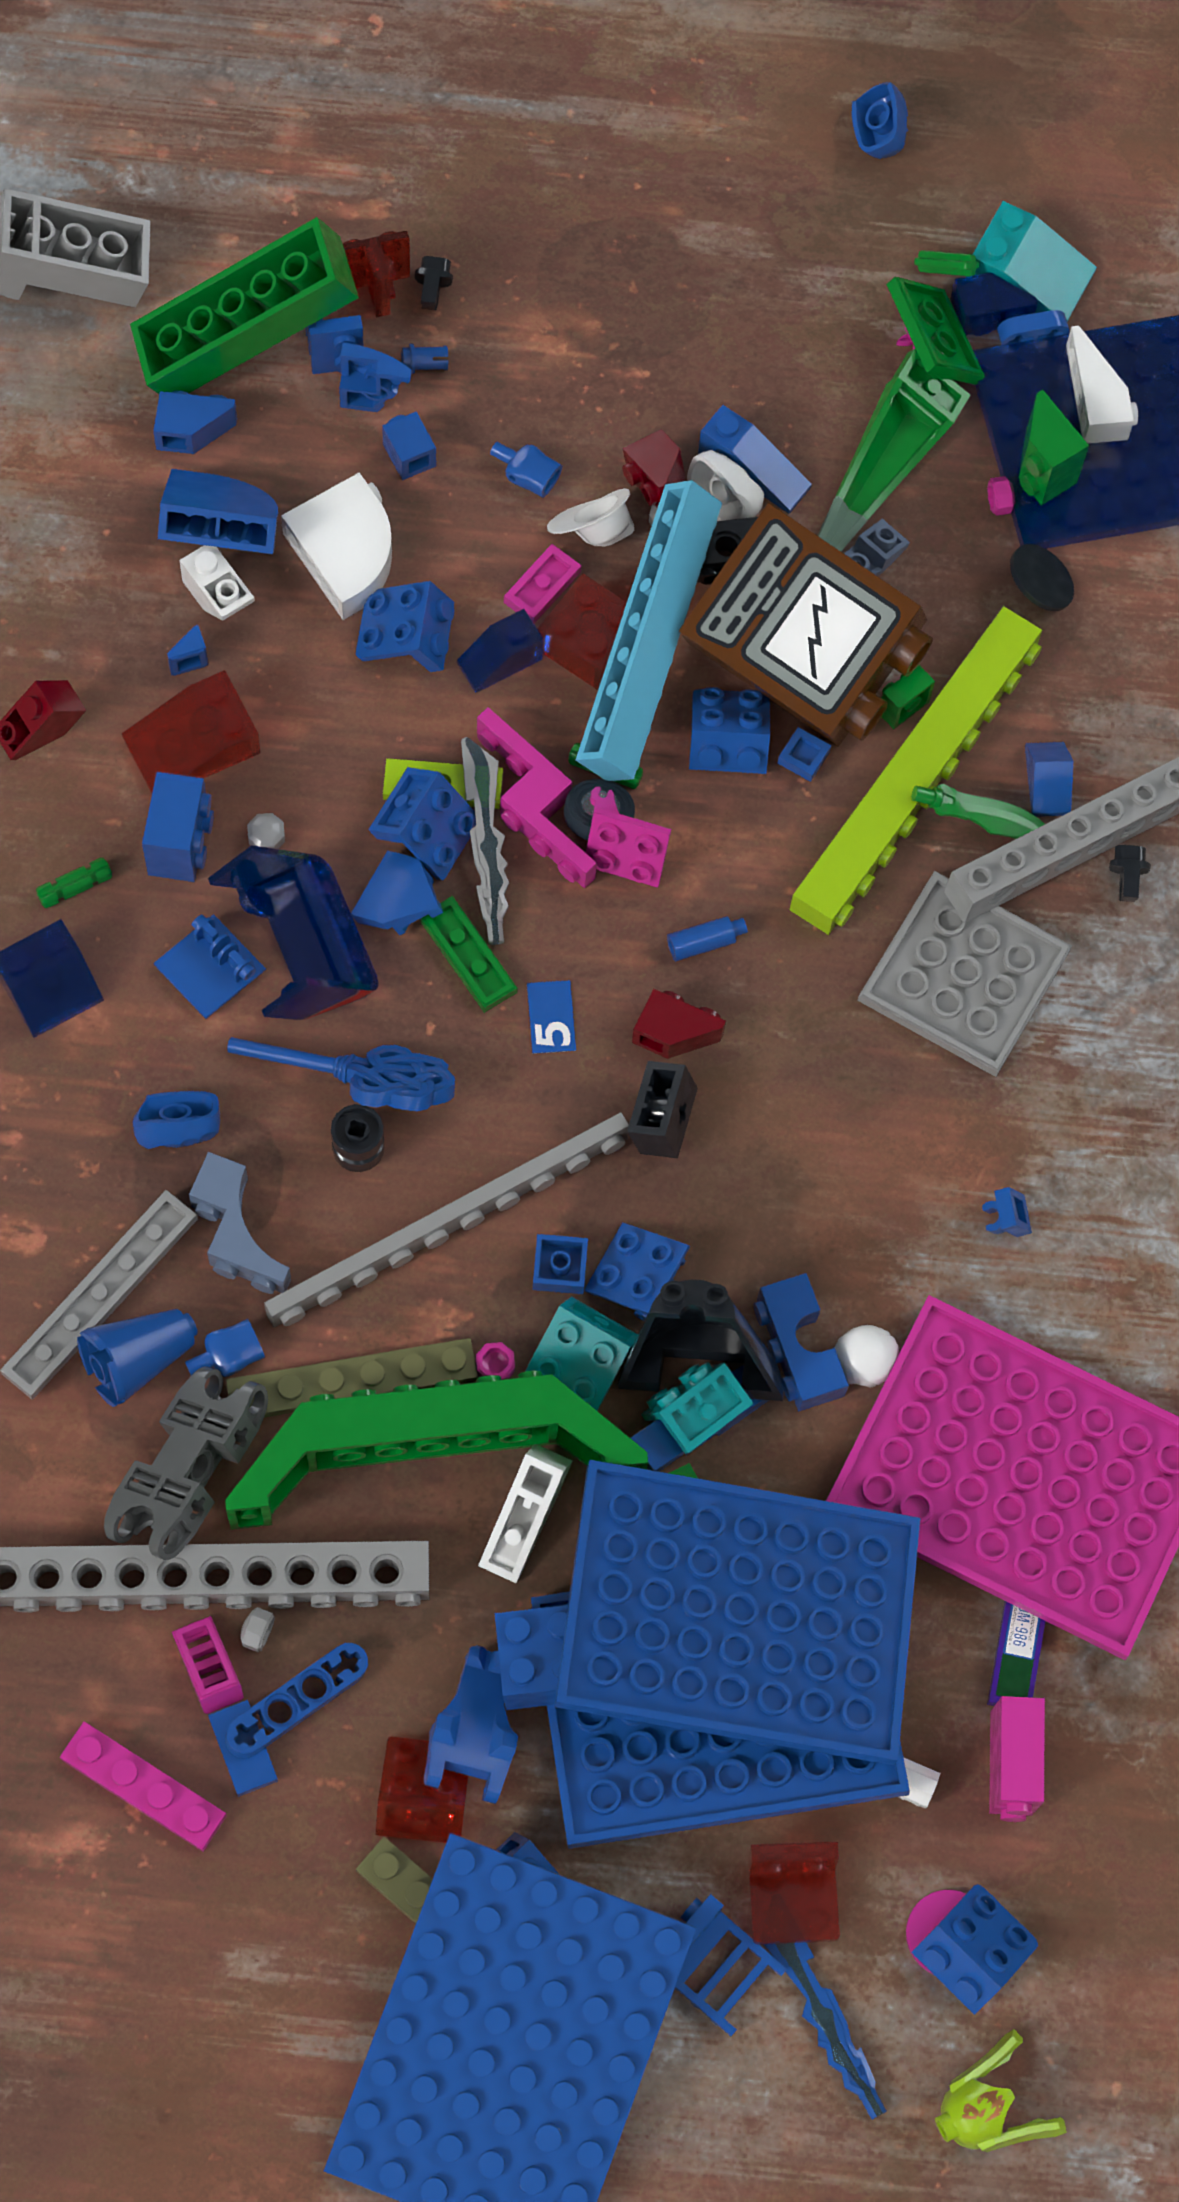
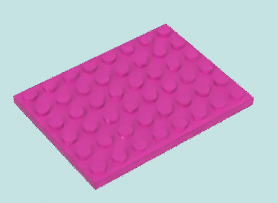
[826,1295,1179,1660]

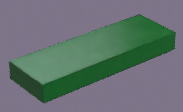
[419,896,518,1013]

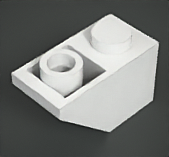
[179,545,255,621]

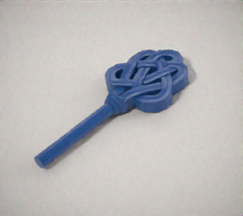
[227,1037,455,1111]

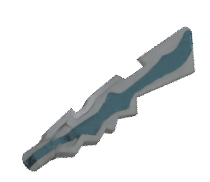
[461,737,509,945]

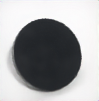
[1010,544,1074,611]

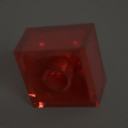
[537,573,627,690]

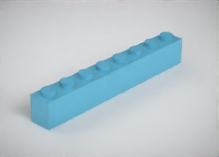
[576,480,722,781]

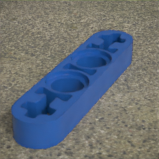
[225,1643,368,1758]

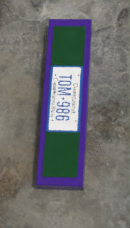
[987,1601,1045,1706]

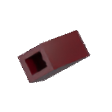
[622,429,685,508]
[0,680,86,760]
[632,988,726,1059]

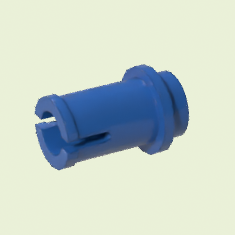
[401,343,448,374]

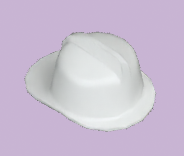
[547,488,634,547]

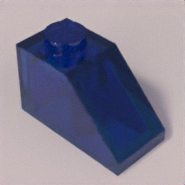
[457,609,543,693]

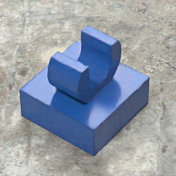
[982,1187,1032,1237]

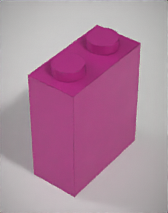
[989,1696,1045,1822]

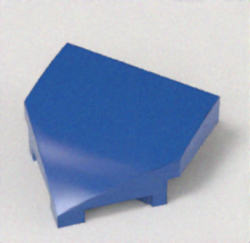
[351,850,443,935]

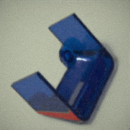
[208,845,379,1020]

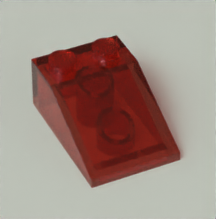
[121,670,261,794]

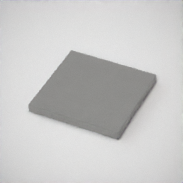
[857,871,1072,1077]

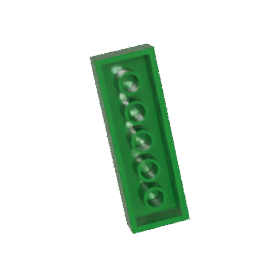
[130,217,359,394]

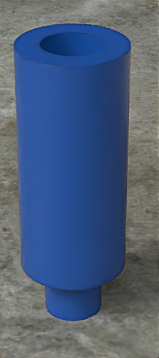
[667,916,748,962]

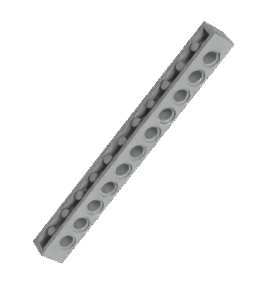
[0,1541,429,1612]

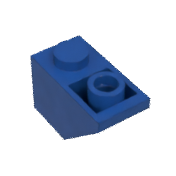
[153,391,237,454]

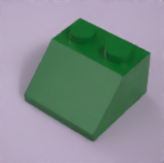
[1019,390,1089,505]

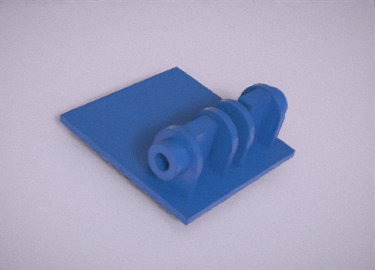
[153,914,266,1019]
[584,1222,690,1321]

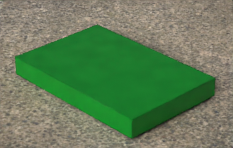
[886,276,984,385]

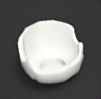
[835,1325,899,1388]

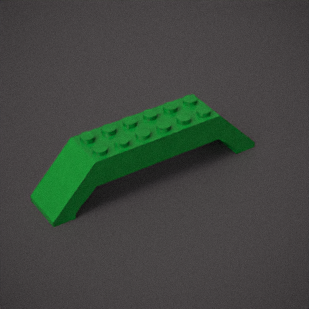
[225,1371,648,1530]

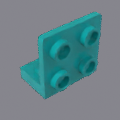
[525,1296,638,1411]
[641,1362,754,1453]

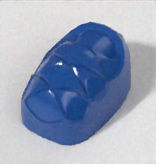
[852,82,908,160]
[133,1091,220,1149]

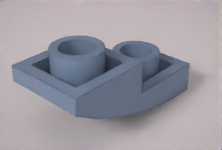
[844,519,910,576]

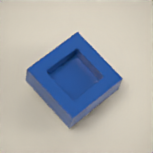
[778,727,831,782]

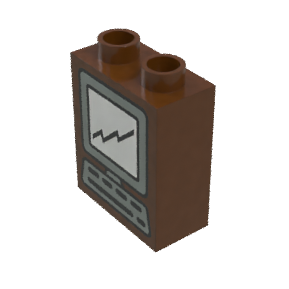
[679,503,933,747]

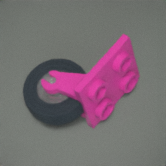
[564,779,672,888]

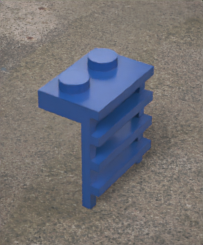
[305,315,364,374]
[675,1894,787,2037]

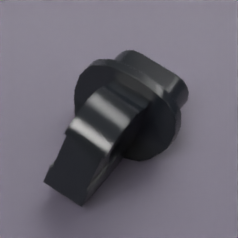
[415,256,453,311]
[1109,845,1151,902]

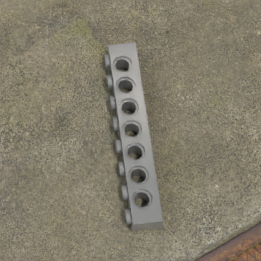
[944,757,1179,923]

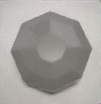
[247,813,285,853]
[240,1607,275,1653]

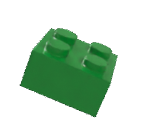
[881,665,935,730]

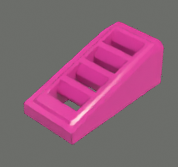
[172,1616,244,1714]

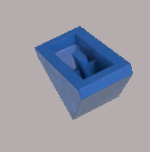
[1025,742,1074,817]

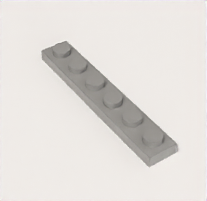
[0,1190,198,1400]

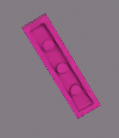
[60,1721,227,1852]

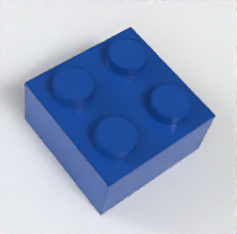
[533,1234,588,1294]

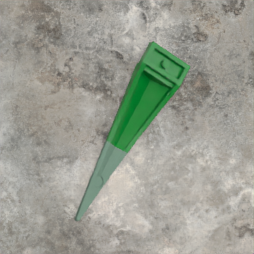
[818,349,970,551]

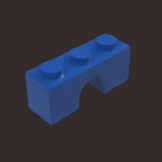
[753,1273,849,1412]

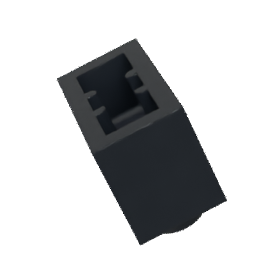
[627,1061,698,1158]

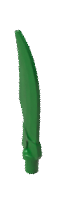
[911,784,1045,839]

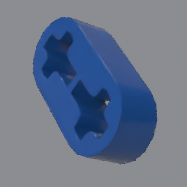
[997,310,1070,350]

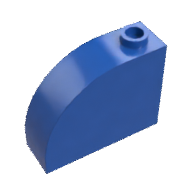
[158,469,278,554]

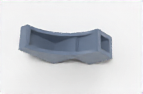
[189,1152,291,1294]

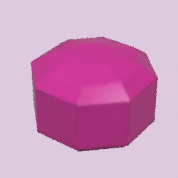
[987,476,1015,516]
[476,1342,515,1380]

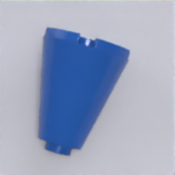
[77,1309,198,1407]

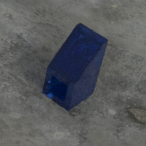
[950,272,1038,336]

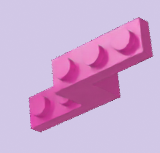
[477,707,597,889]

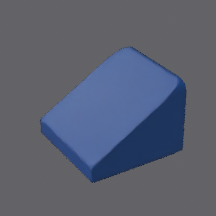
[167,625,208,676]

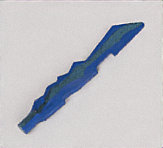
[760,1895,887,2120]

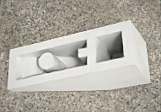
[1066,326,1138,443]
[478,1444,573,1583]

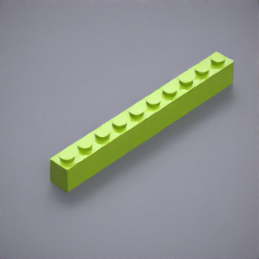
[790,606,1042,935]

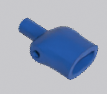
[490,441,563,498]
[185,1318,265,1377]

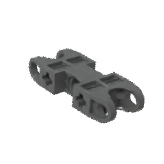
[104,1366,268,1560]

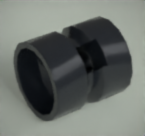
[331,1104,384,1172]

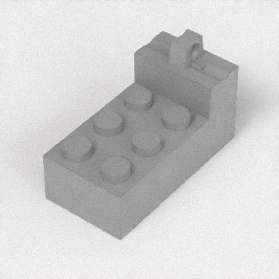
[0,188,150,308]

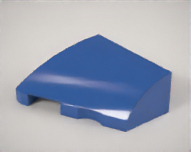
[339,342,412,412]

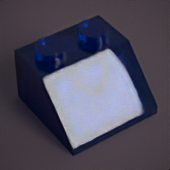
[0,919,104,1038]

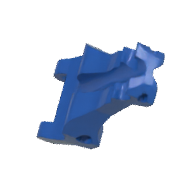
[424,1645,518,1804]

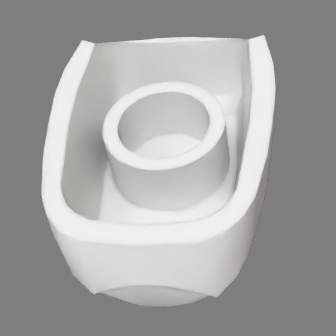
[687,450,764,521]

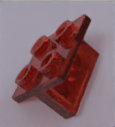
[343,231,410,318]

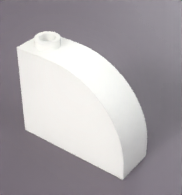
[281,472,392,620]

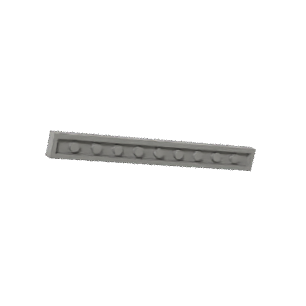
[264,1112,629,1328]

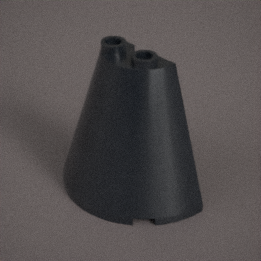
[618,1279,783,1401]

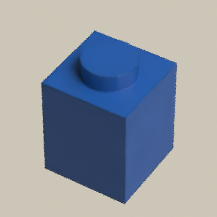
[382,411,436,481]

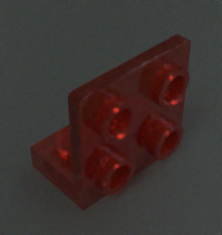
[375,1737,469,1843]
[748,1842,840,1944]

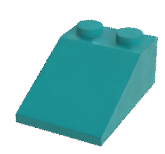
[966,201,1097,322]

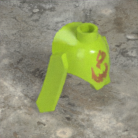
[935,2029,1067,2152]

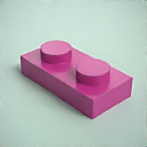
[504,544,582,625]

